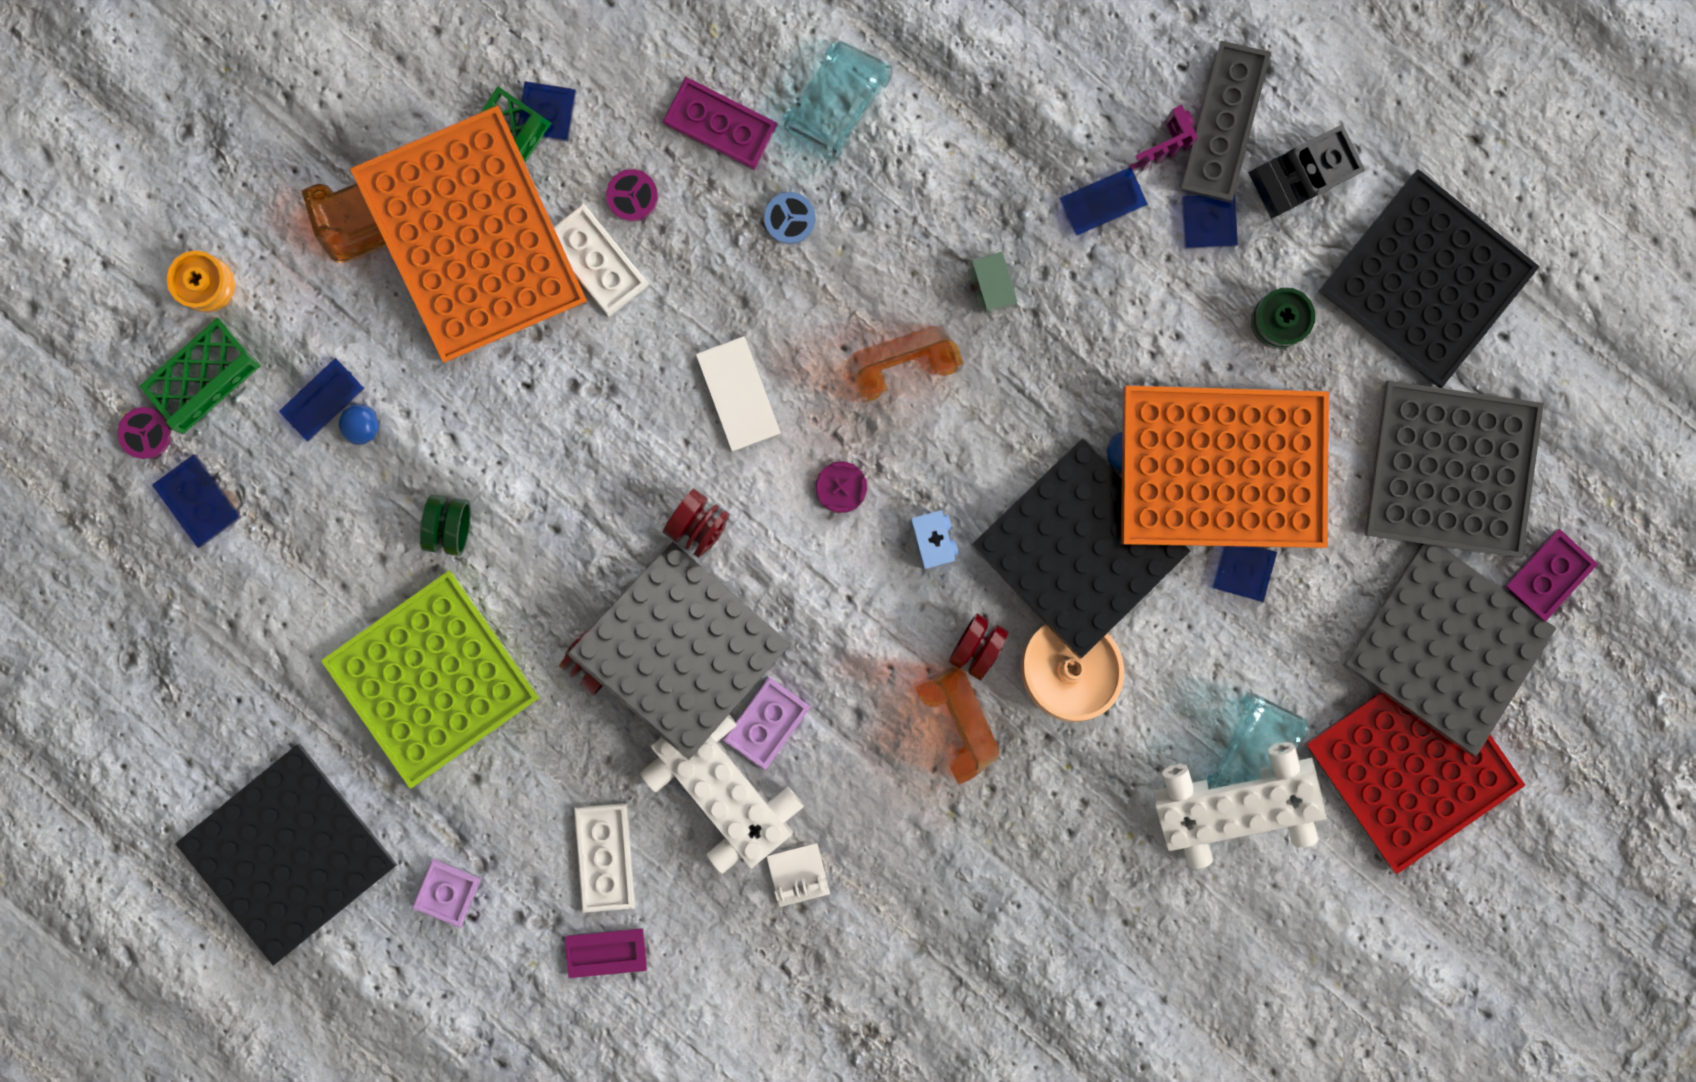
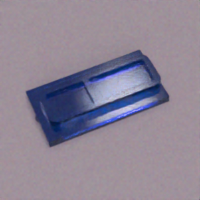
[1059,167,1148,236]
[279,358,365,442]

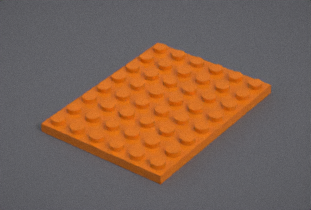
[350,105,587,363]
[1121,386,1329,548]

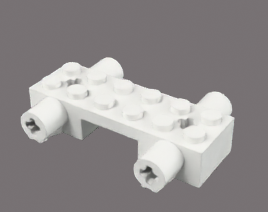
[640,714,804,874]
[1155,741,1327,869]

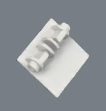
[767,843,830,907]

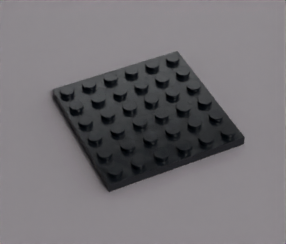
[1318,169,1540,388]
[971,438,1191,659]
[175,744,398,966]

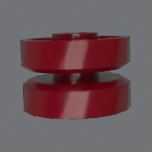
[948,613,1009,681]

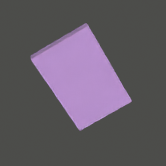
[723,676,811,770]

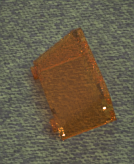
[301,183,386,263]
[913,667,999,785]

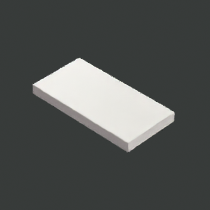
[554,203,649,317]
[696,336,781,452]
[574,803,635,913]

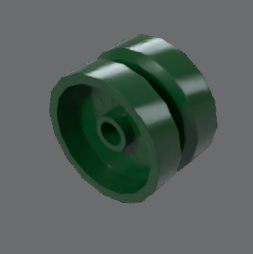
[1251,288,1315,349]
[420,494,471,556]

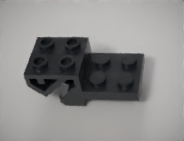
[1248,124,1366,219]

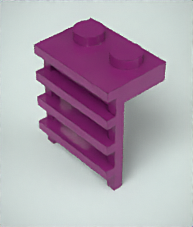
[1129,105,1198,171]

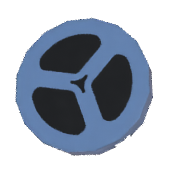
[764,192,816,245]

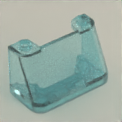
[782,40,893,163]
[1207,692,1310,789]

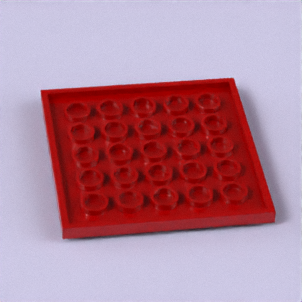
[1305,692,1526,875]

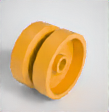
[166,250,236,313]

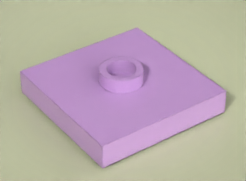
[412,858,482,928]

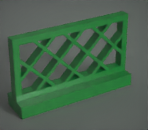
[481,86,551,163]
[139,317,261,434]

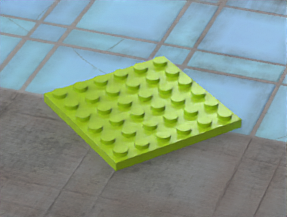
[321,570,540,789]

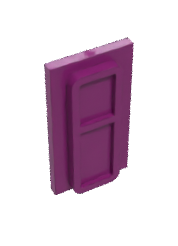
[565,928,647,978]

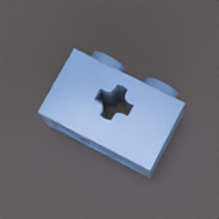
[911,510,959,569]

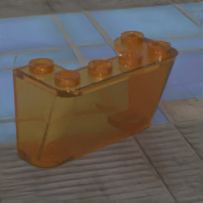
[849,326,964,404]

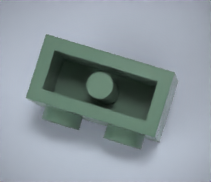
[968,252,1017,314]

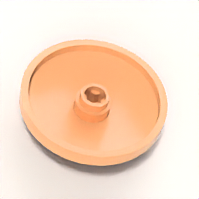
[1021,624,1124,722]

